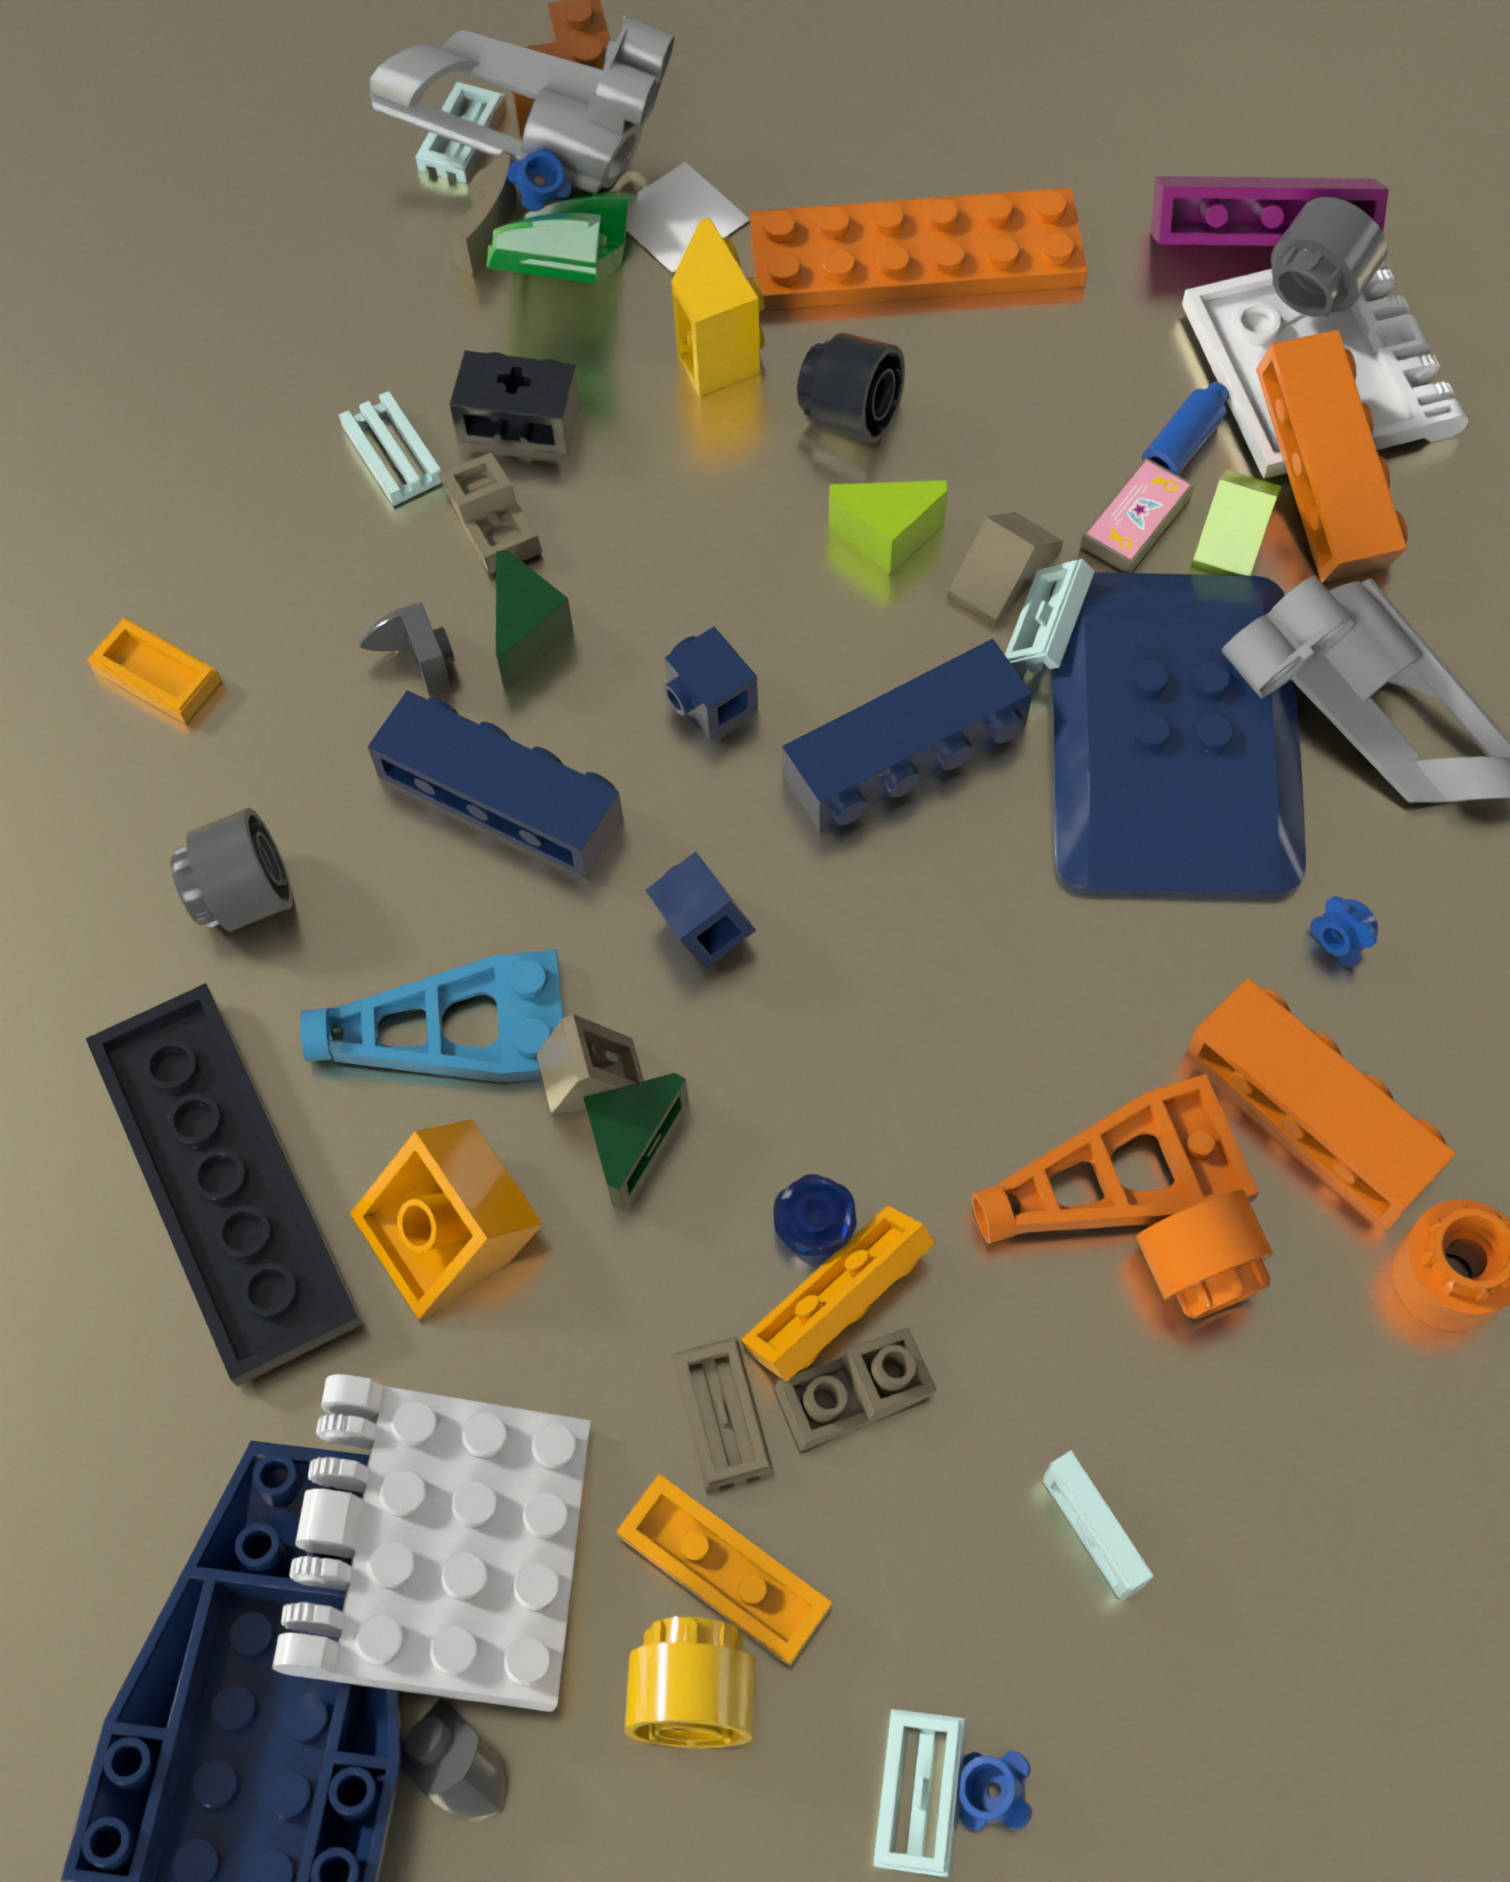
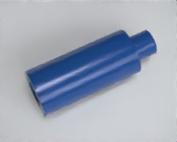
[1142,382,1229,475]

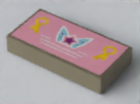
[1080,457,1194,573]

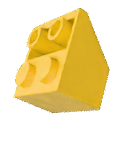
[671,218,765,397]

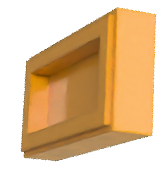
[87,617,222,724]

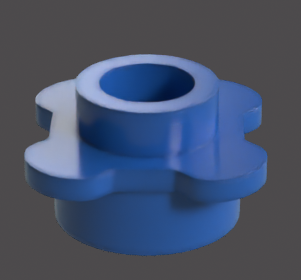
[507,149,572,212]
[1310,896,1378,967]
[958,1751,1032,1831]

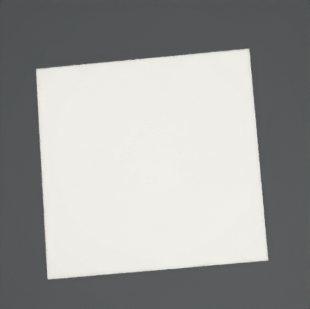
[626,162,750,273]

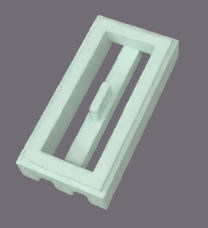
[415,82,507,184]
[339,391,442,506]
[1005,559,1095,676]
[1043,1450,1154,1601]
[873,1709,968,1879]

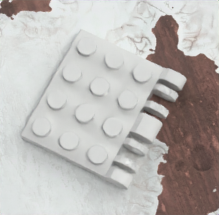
[1182,260,1469,479]
[273,1374,590,1712]

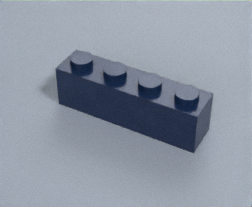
[782,638,1032,832]
[367,690,624,879]

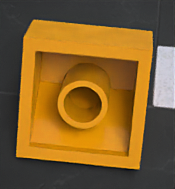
[350,1119,543,1320]

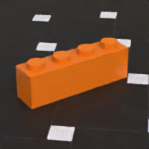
[1256,329,1408,583]
[1186,978,1456,1229]

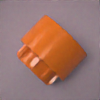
[1136,1190,1274,1319]
[1392,1199,1510,1332]

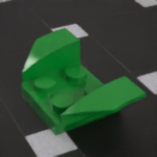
[487,192,638,284]

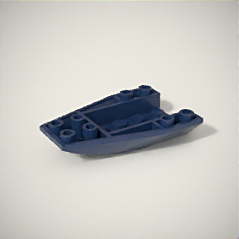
[61,1441,402,1882]

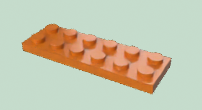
[750,187,1087,311]

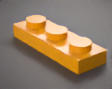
[741,1205,936,1382]
[616,1474,832,1667]

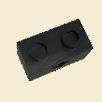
[450,350,581,455]

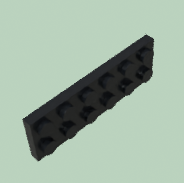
[85,983,363,1386]

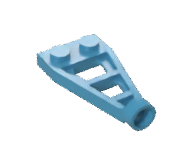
[300,949,564,1083]

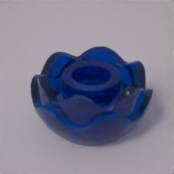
[773,1174,857,1258]

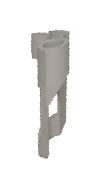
[370,16,675,194]
[1221,575,1510,803]

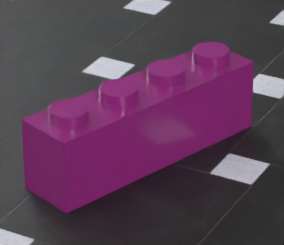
[1150,176,1389,246]

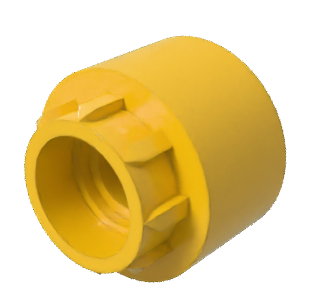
[624,1617,756,1748]

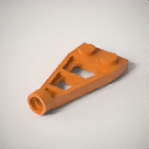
[971,1074,1259,1244]

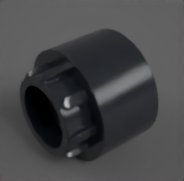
[797,333,905,444]

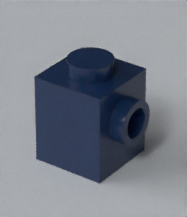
[663,626,758,739]
[645,851,756,969]

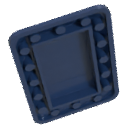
[1050,572,1306,898]

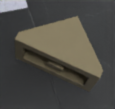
[947,512,1063,627]
[536,1014,644,1115]

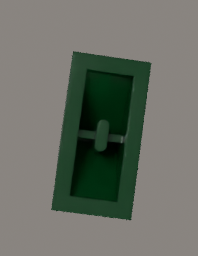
[496,550,574,684]
[583,1073,689,1211]

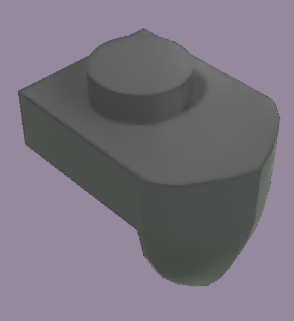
[359,601,455,694]
[401,1698,505,1818]

